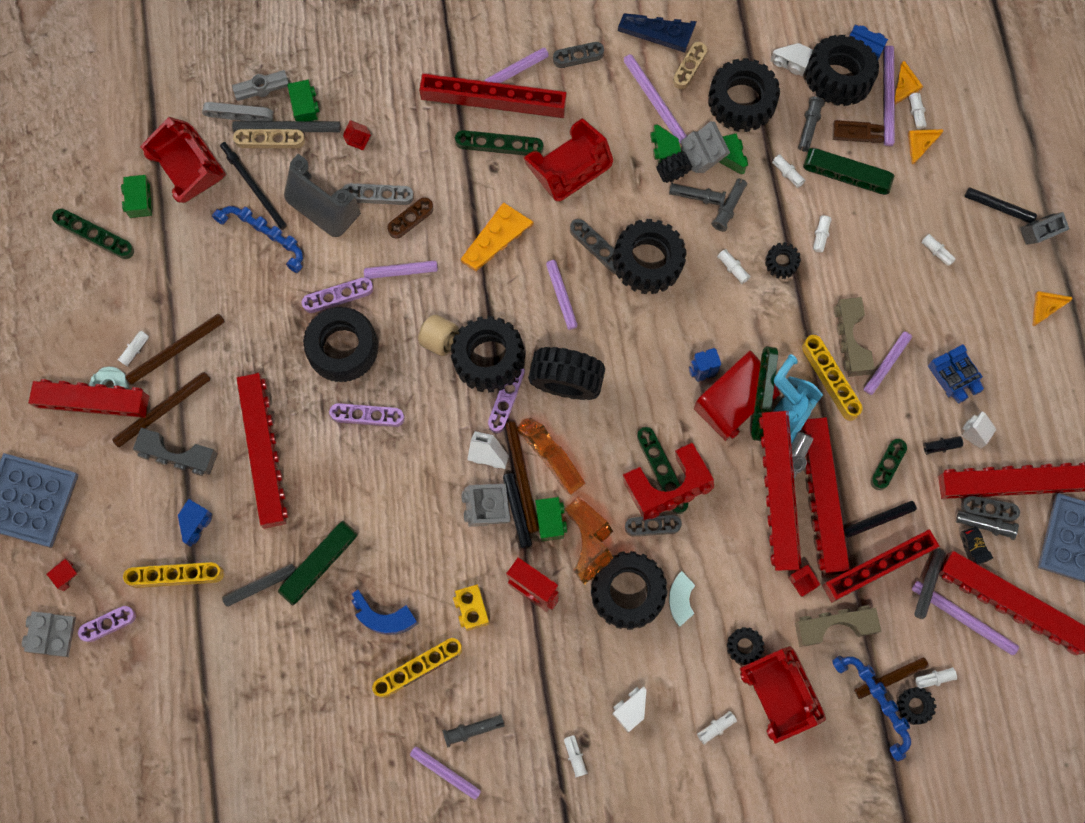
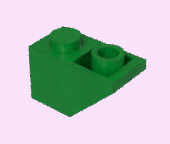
[650,124,681,164]
[719,133,748,174]

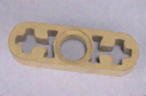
[673,42,707,89]

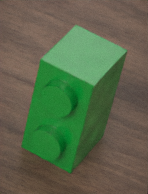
[287,79,320,121]
[121,175,152,218]
[535,497,567,542]

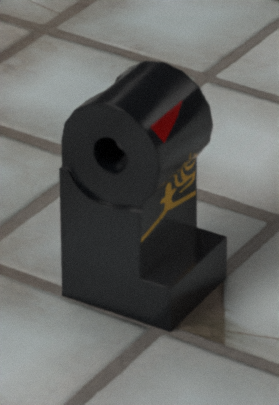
[960,527,994,565]

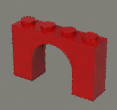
[623,443,714,521]
[506,557,559,612]

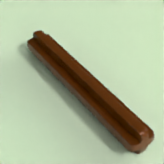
[854,657,929,699]

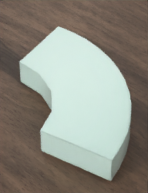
[669,571,695,627]

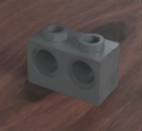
[1020,212,1069,245]

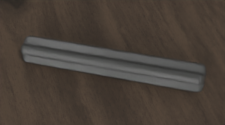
[914,548,945,619]
[222,564,296,607]

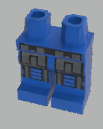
[928,344,984,404]

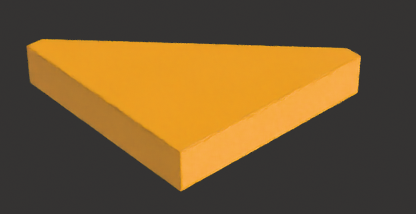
[894,61,923,105]
[908,129,943,164]
[1032,291,1072,326]

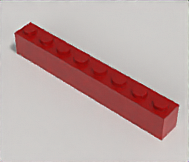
[419,73,567,118]
[236,373,289,529]
[759,411,802,571]
[799,417,850,575]
[938,462,1085,499]
[939,551,1085,655]

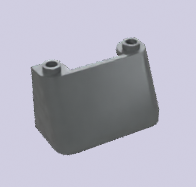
[284,154,361,237]

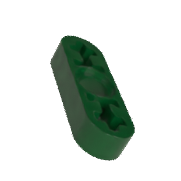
[871,439,907,490]

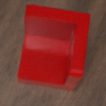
[343,120,371,150]
[46,559,77,591]
[788,565,821,597]

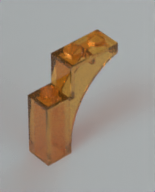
[517,418,586,495]
[565,496,614,585]

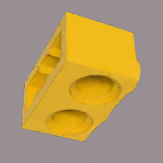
[453,584,490,631]

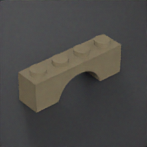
[834,297,875,377]
[795,605,881,647]

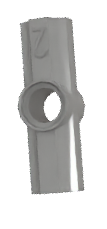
[232,70,289,101]
[792,432,813,479]

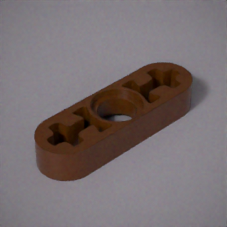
[387,198,434,239]

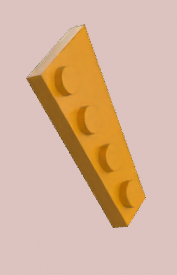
[460,202,534,271]

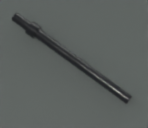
[220,142,287,230]

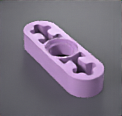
[78,606,136,642]

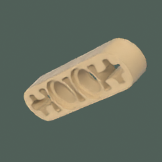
[233,129,305,148]

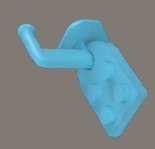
[773,354,823,444]

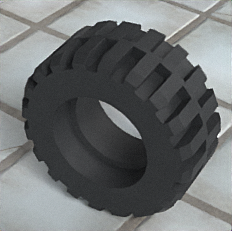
[805,35,879,106]
[708,58,780,132]
[612,219,687,294]
[451,316,525,393]
[528,347,605,400]
[591,551,668,630]

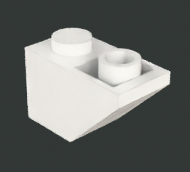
[770,43,813,76]
[962,411,997,449]
[467,431,509,469]
[612,687,646,733]

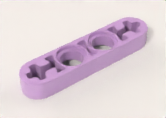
[302,277,373,313]
[488,369,525,433]
[329,403,404,427]

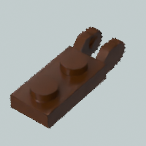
[833,120,884,143]

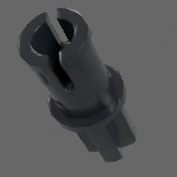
[923,436,964,455]

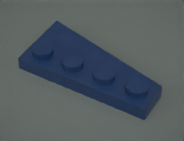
[618,13,697,53]

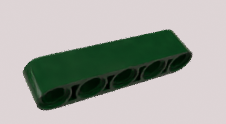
[803,148,895,195]
[278,521,358,606]

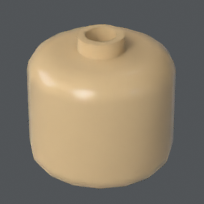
[418,315,459,356]

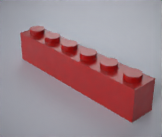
[28,379,149,418]
[822,529,940,603]

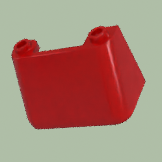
[140,117,226,203]
[523,118,613,202]
[694,350,781,441]
[740,646,826,744]

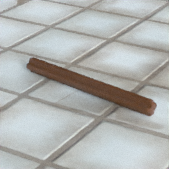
[125,314,225,384]
[112,372,210,447]
[505,421,539,533]

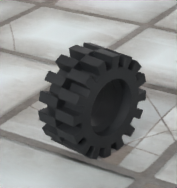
[656,152,693,183]
[765,242,801,279]
[727,627,764,665]
[897,687,937,725]

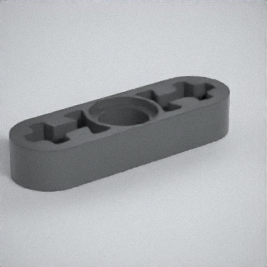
[553,42,604,68]
[961,496,1020,522]
[625,515,682,537]

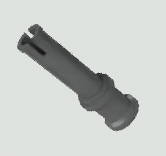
[798,97,825,152]
[711,178,747,232]
[669,183,726,207]
[956,511,1019,540]
[442,714,505,748]

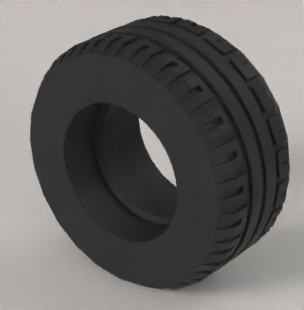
[303,307,378,382]

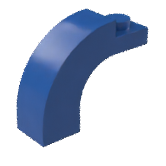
[351,590,418,635]

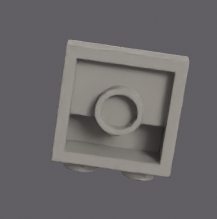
[680,121,730,173]
[461,484,510,527]
[22,612,76,657]

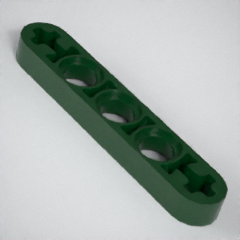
[455,130,544,156]
[52,209,134,259]
[751,346,778,441]
[637,427,689,514]

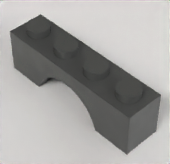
[133,428,218,476]

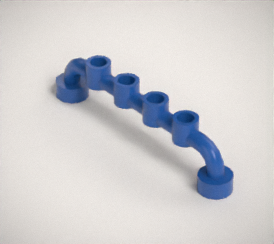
[212,206,303,273]
[832,656,911,762]

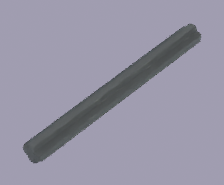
[232,121,341,132]

